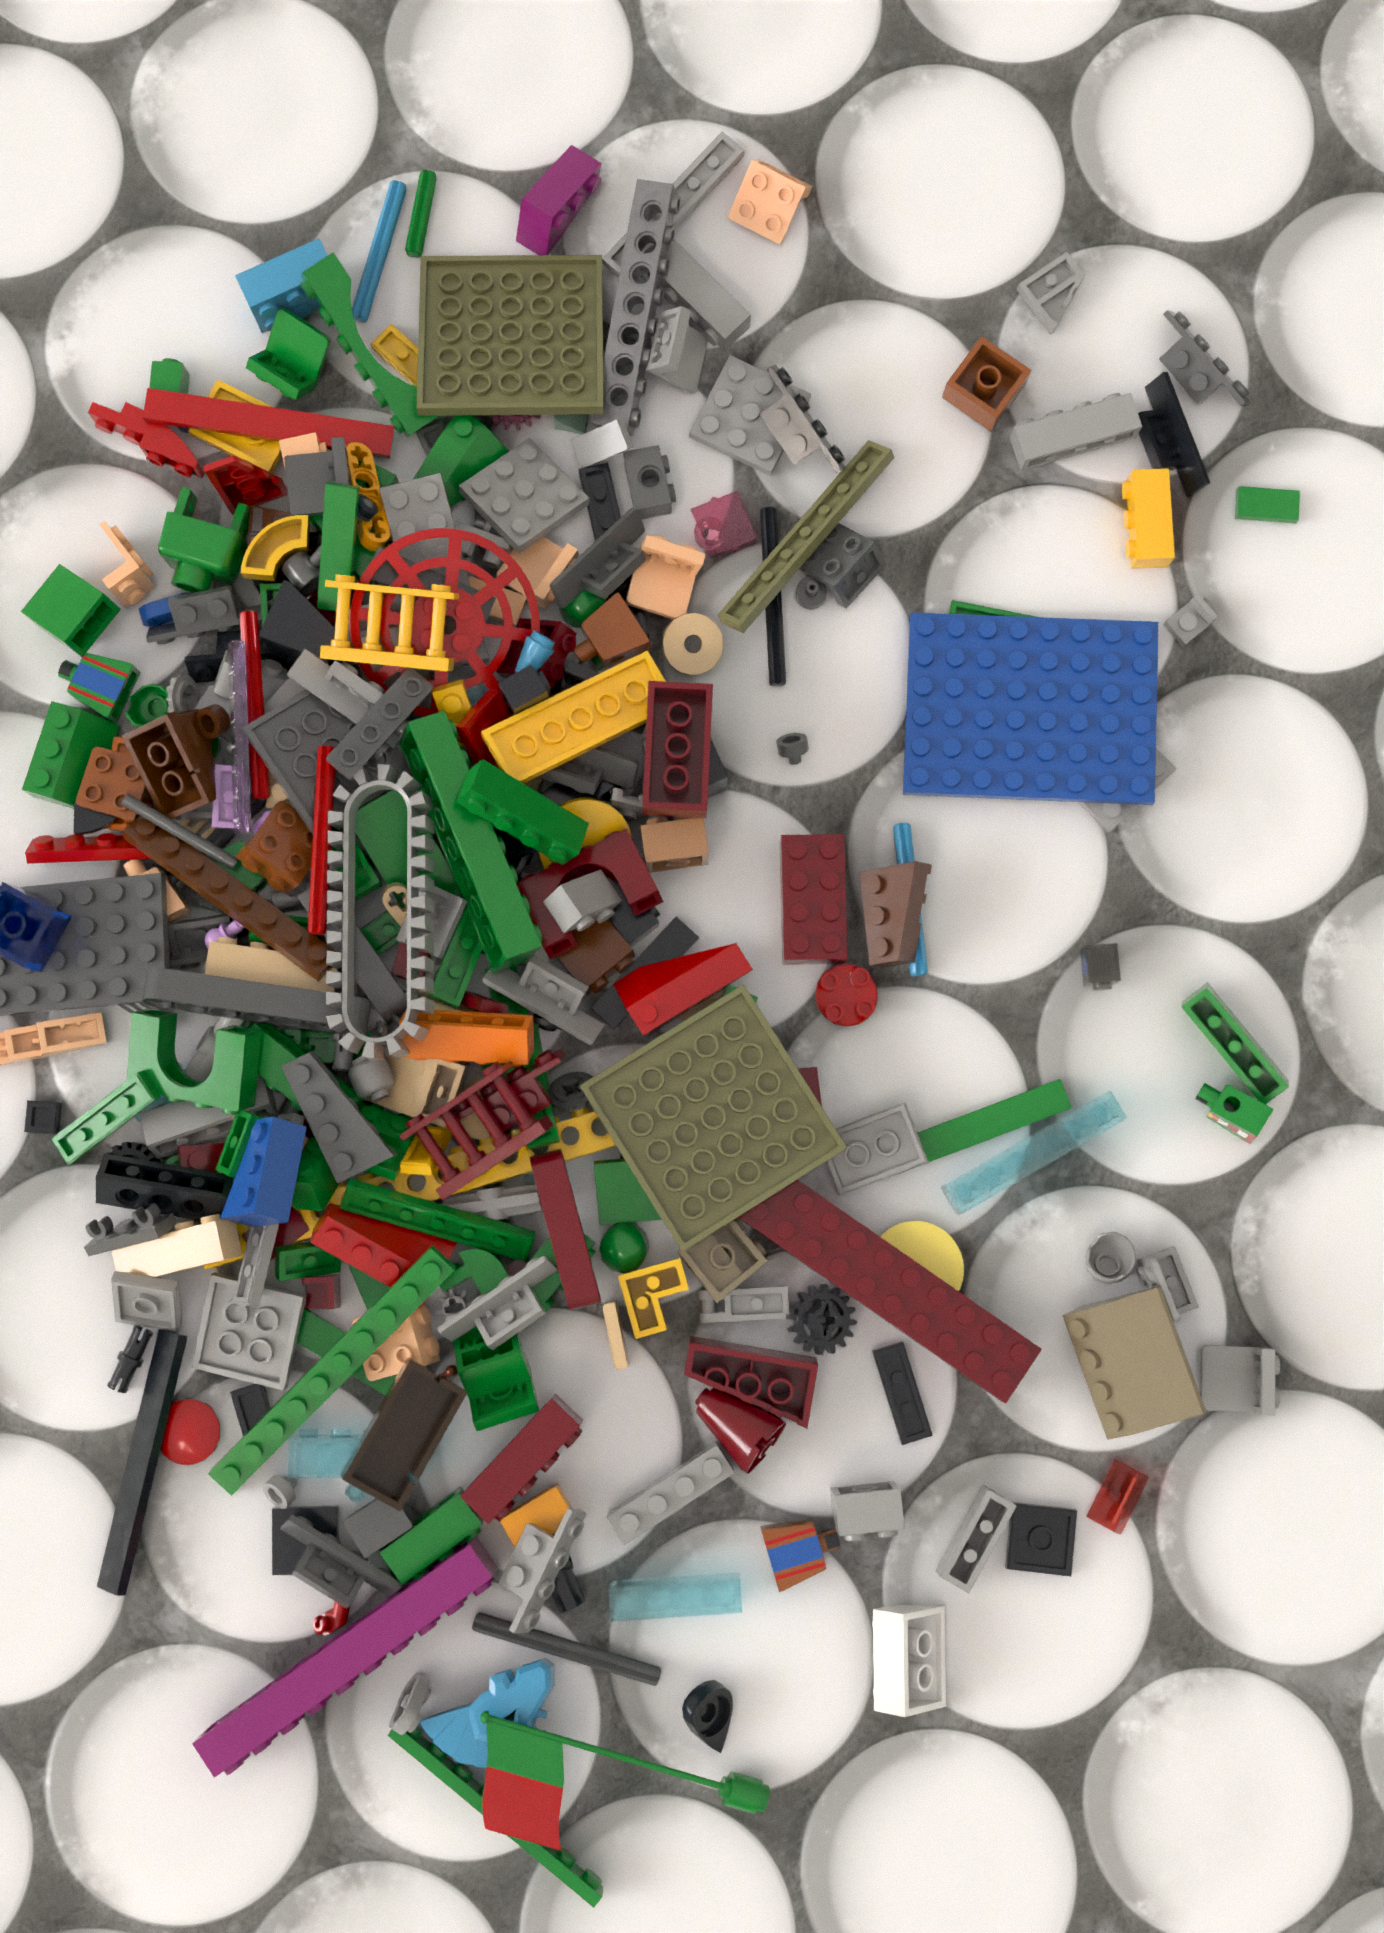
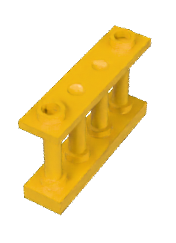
[320,575,459,671]

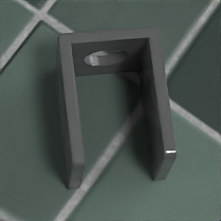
[342,1499,417,1559]

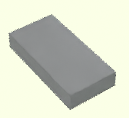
[571,418,634,468]

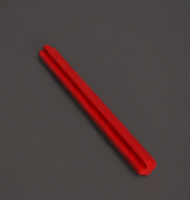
[240,611,270,800]
[308,745,335,935]

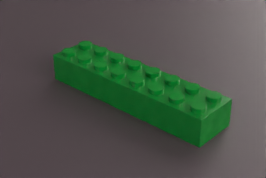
[398,710,542,974]

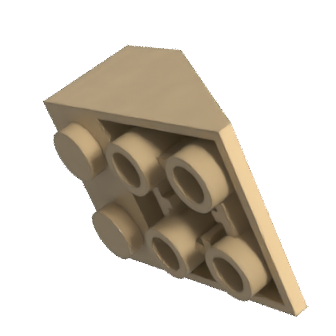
[364,1056,470,1128]

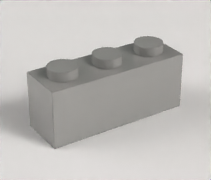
[936,1485,1017,1594]

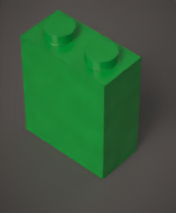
[21,564,121,657]

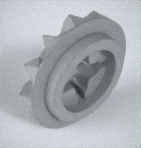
[165,674,200,713]

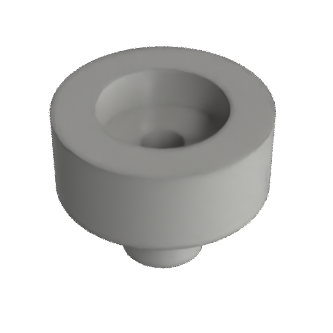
[263,1474,298,1509]

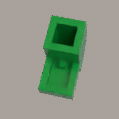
[440,1249,511,1295]

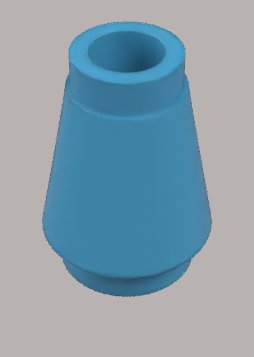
[515,630,555,673]

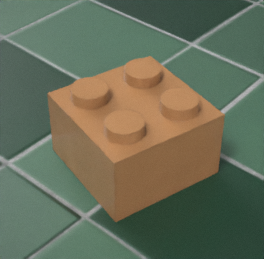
[640,817,709,873]

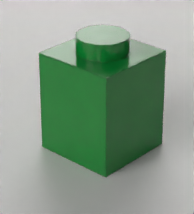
[149,358,189,394]

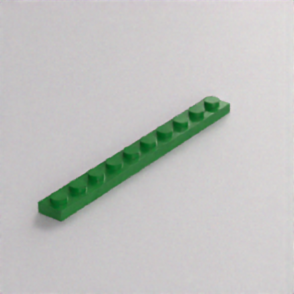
[208,1245,456,1496]

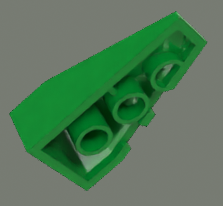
[413,415,509,508]

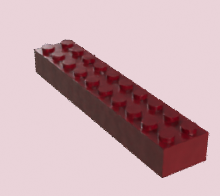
[738,1180,1042,1404]

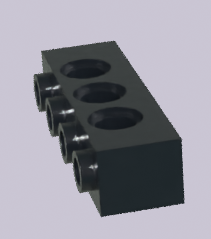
[96,1153,234,1221]

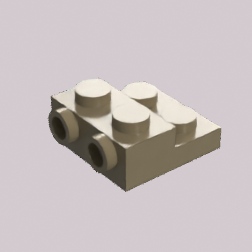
[676,1217,767,1303]

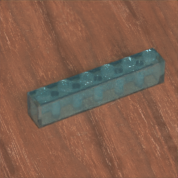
[941,1090,1127,1215]

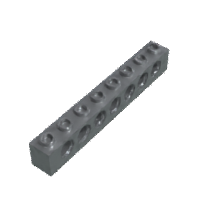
[592,179,681,436]

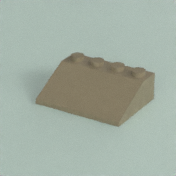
[1062,1286,1207,1440]

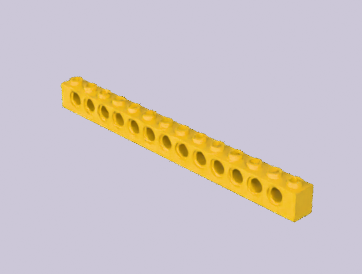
[204,1108,616,1269]

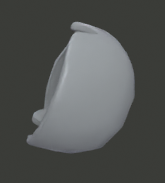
[1085,1232,1136,1284]

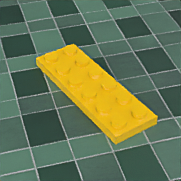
[481,651,666,784]

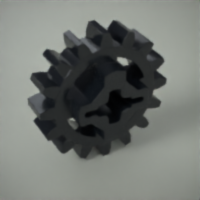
[786,1284,857,1355]

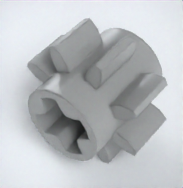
[435,1288,472,1323]

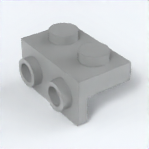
[396,886,467,958]

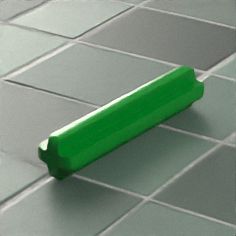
[405,169,437,258]

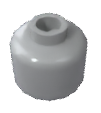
[348,1057,395,1102]

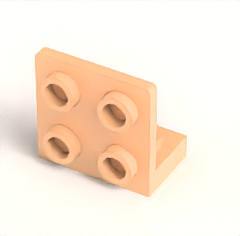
[728,159,812,244]

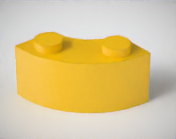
[241,515,310,581]

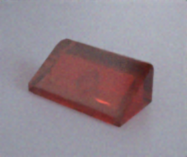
[1086,1459,1149,1535]

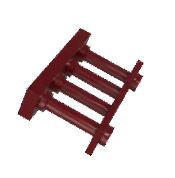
[399,1061,554,1200]

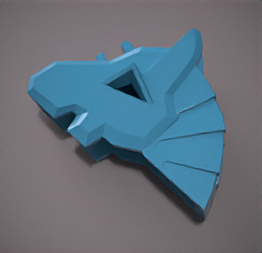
[419,1658,555,1768]

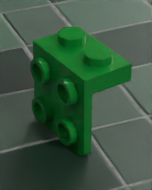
[246,308,331,400]

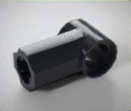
[551,1555,586,1613]

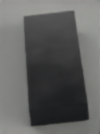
[872,1341,933,1445]

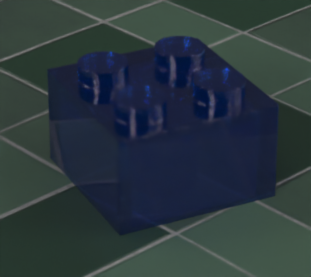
[0,882,72,972]

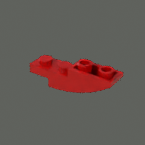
[88,402,205,478]

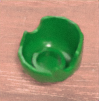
[559,590,608,628]
[125,683,169,727]
[599,1222,649,1274]

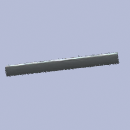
[121,794,239,870]

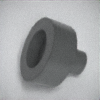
[796,576,827,610]
[776,733,809,765]

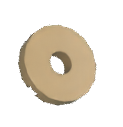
[662,613,724,675]

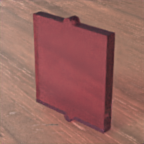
[691,491,757,558]

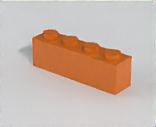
[399,1008,534,1067]

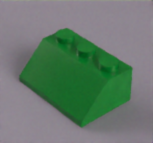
[22,701,121,809]

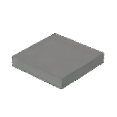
[111,1271,182,1332]

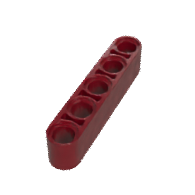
[529,1148,601,1311]

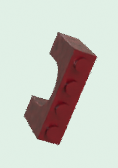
[516,829,664,959]

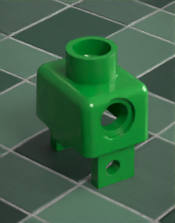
[158,487,250,593]

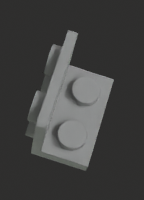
[646,306,708,394]

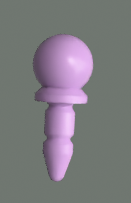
[205,920,245,948]

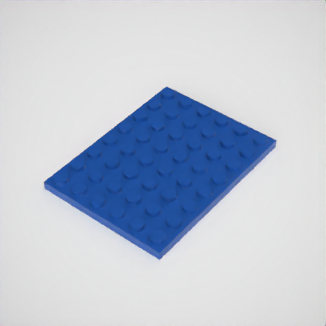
[903,613,1159,805]

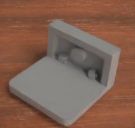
[1136,1246,1199,1322]
[1200,1345,1280,1416]

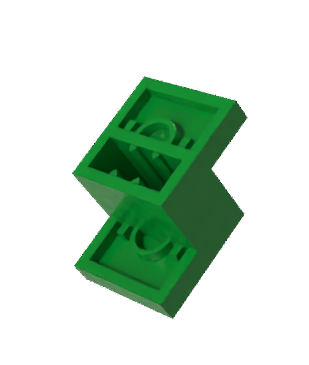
[453,1326,539,1431]

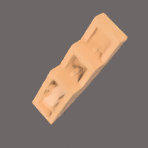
[0,1012,107,1066]

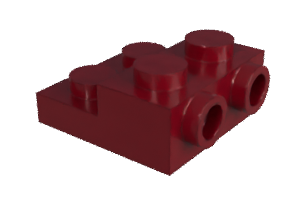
[496,618,577,688]

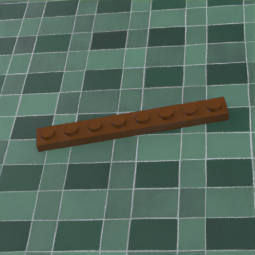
[123,816,336,982]

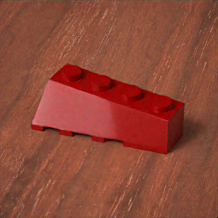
[311,1203,457,1305]

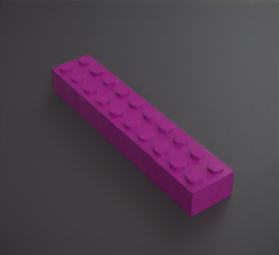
[192,1536,498,1778]

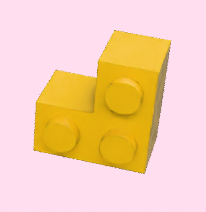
[618,1258,689,1339]

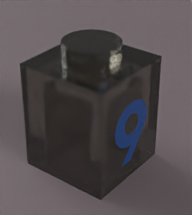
[1080,943,1121,991]

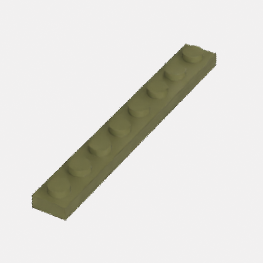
[718,440,895,634]

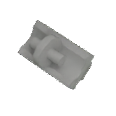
[457,518,513,570]

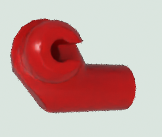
[312,1602,350,1635]

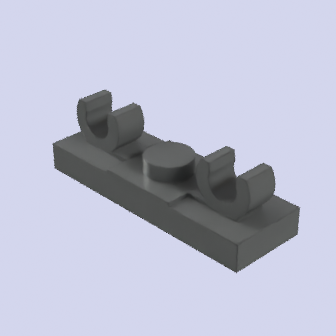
[84,1203,178,1256]

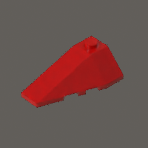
[203,455,288,515]
[613,943,753,1037]

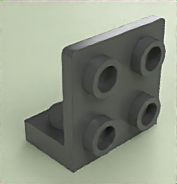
[284,437,351,516]
[799,523,886,609]

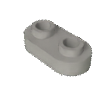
[389,1673,431,1735]

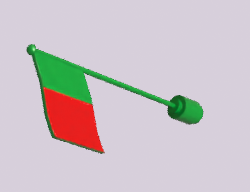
[480,1710,770,1851]

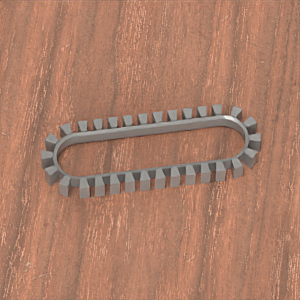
[326,764,434,1062]

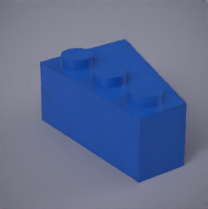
[220,1116,306,1227]

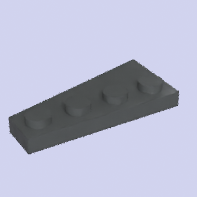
[281,1051,397,1183]

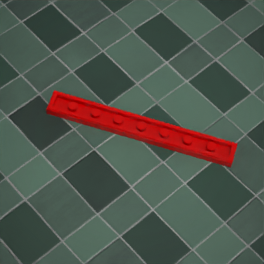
[143,388,394,459]

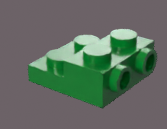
[358,1103,416,1181]

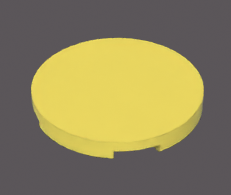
[880,1221,964,1291]

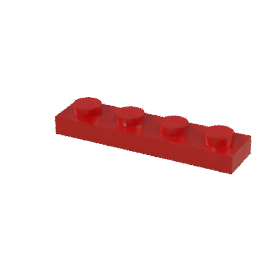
[25,833,151,864]

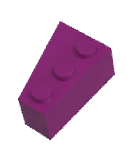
[516,145,602,255]

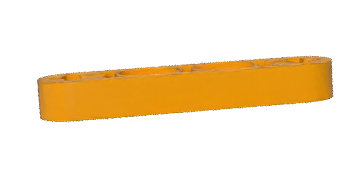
[346,442,390,551]

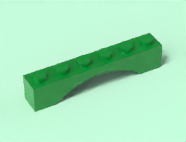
[300,252,439,438]

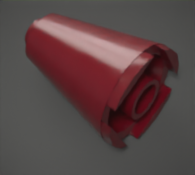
[695,1388,786,1474]

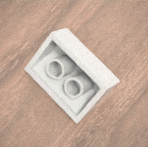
[872,1605,946,1717]

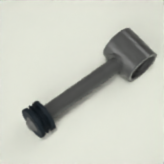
[282,494,378,596]

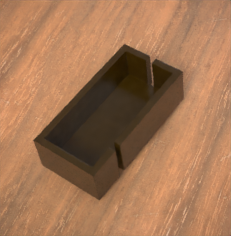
[340,1357,468,1511]

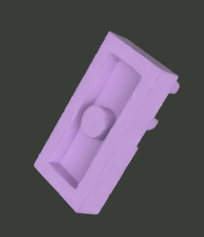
[211,764,247,830]

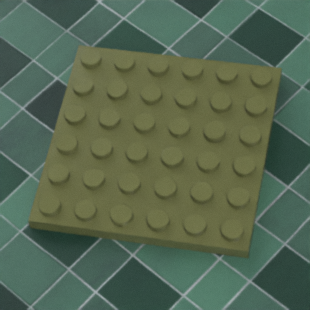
[416,255,604,416]
[580,984,847,1252]

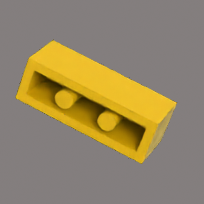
[1122,469,1175,569]

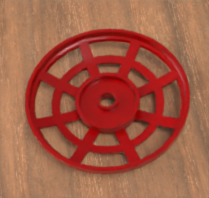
[350,528,540,717]

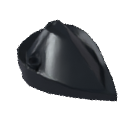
[682,1680,733,1753]

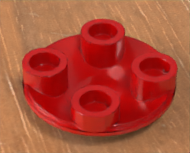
[815,964,878,1027]
[160,1399,220,1465]

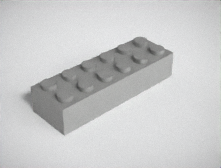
[379,473,490,675]

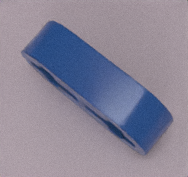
[139,593,190,627]

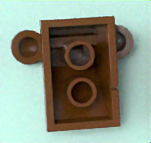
[122,704,230,819]

